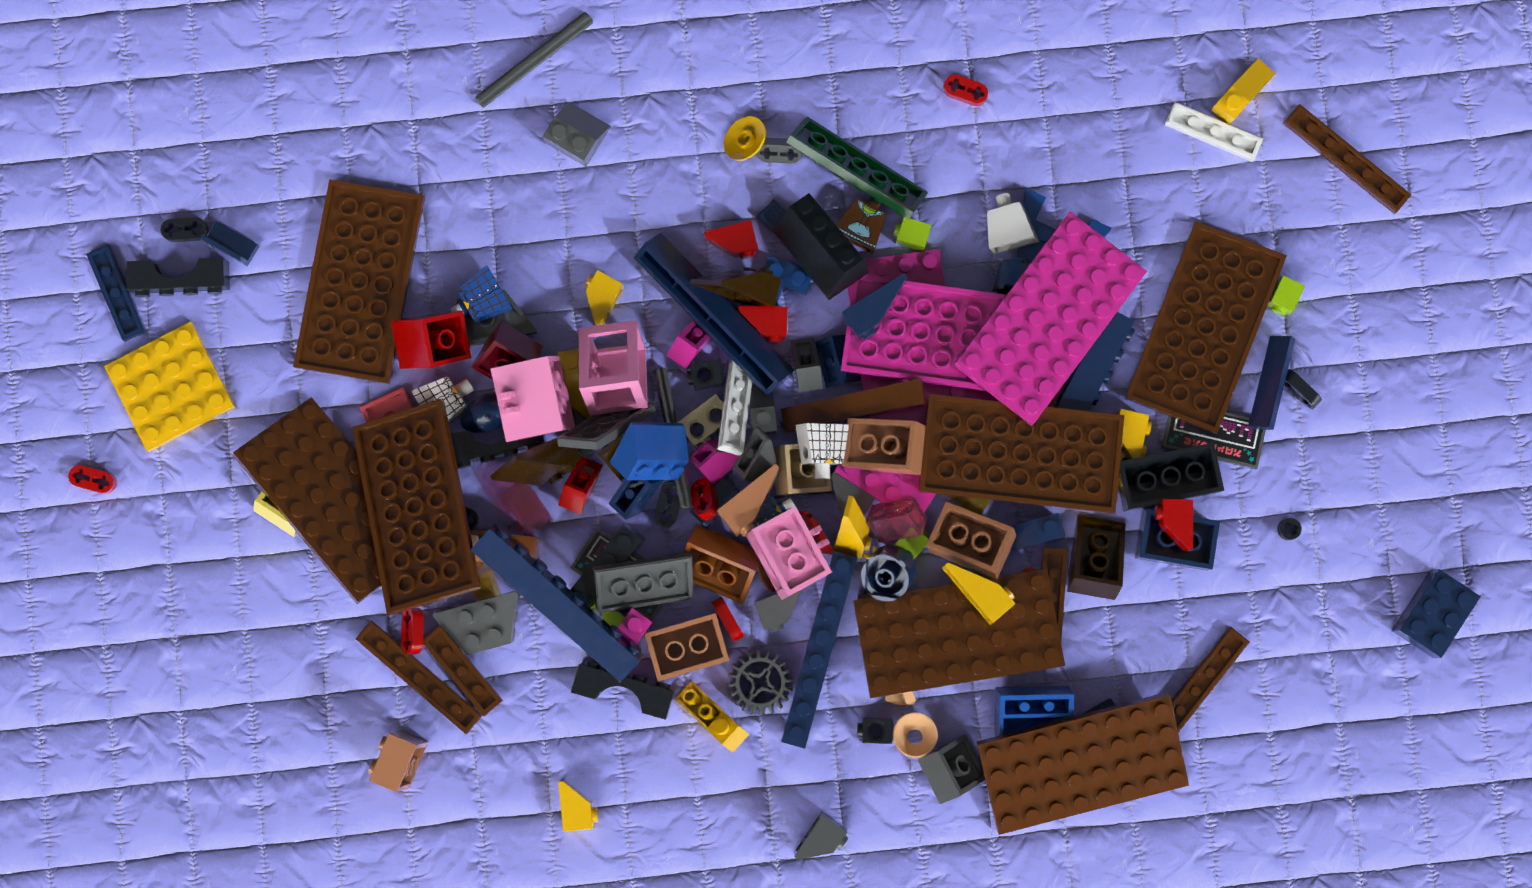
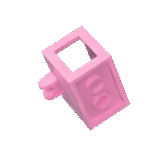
[578,320,648,416]
[491,356,575,442]
[746,506,832,600]

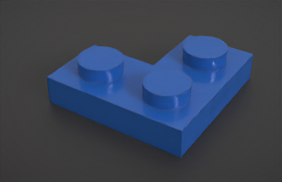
[764,256,811,306]

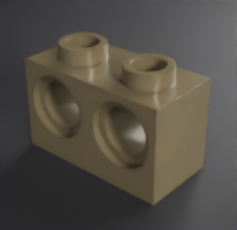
[677,394,723,448]

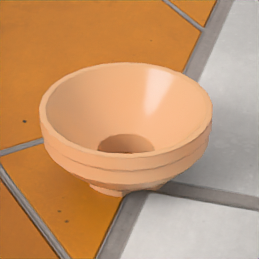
[893,713,938,758]

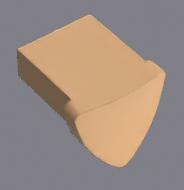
[885,692,916,706]

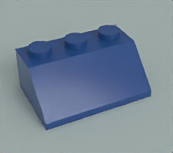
[610,422,689,480]

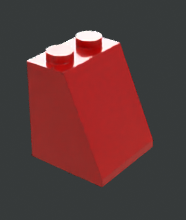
[391,310,472,369]

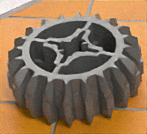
[727,649,794,716]

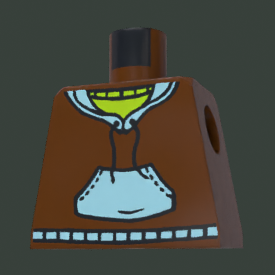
[836,195,886,254]

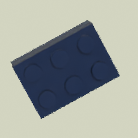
[1135,509,1220,571]
[1392,569,1481,658]

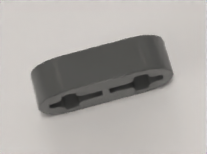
[756,138,802,164]

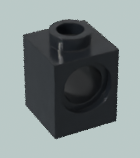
[686,359,723,391]
[857,717,893,744]

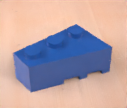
[995,686,1074,736]

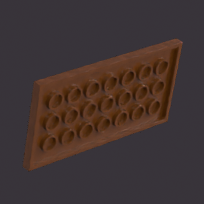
[293,179,425,384]
[1125,221,1287,434]
[919,394,1125,513]
[233,397,382,605]
[352,399,481,615]
[853,569,1065,699]
[976,692,1189,835]

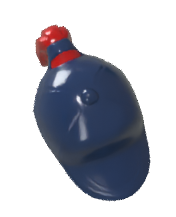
[460,392,503,433]

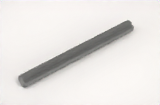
[475,12,593,108]
[654,368,693,509]

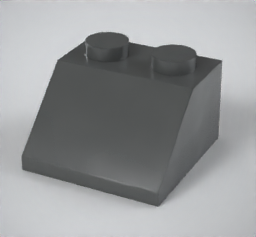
[543,102,611,167]
[918,734,985,804]
[794,811,848,860]

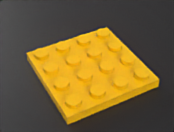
[104,321,236,452]

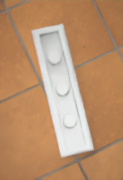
[1165,102,1263,162]
[717,360,752,456]

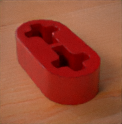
[943,74,988,106]
[68,465,117,494]
[691,478,719,520]
[711,596,744,642]
[401,608,424,654]

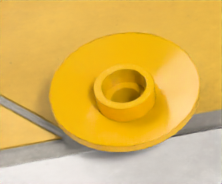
[724,116,766,161]

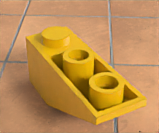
[675,681,749,753]

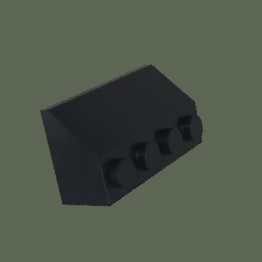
[774,193,868,300]
[1118,443,1224,512]

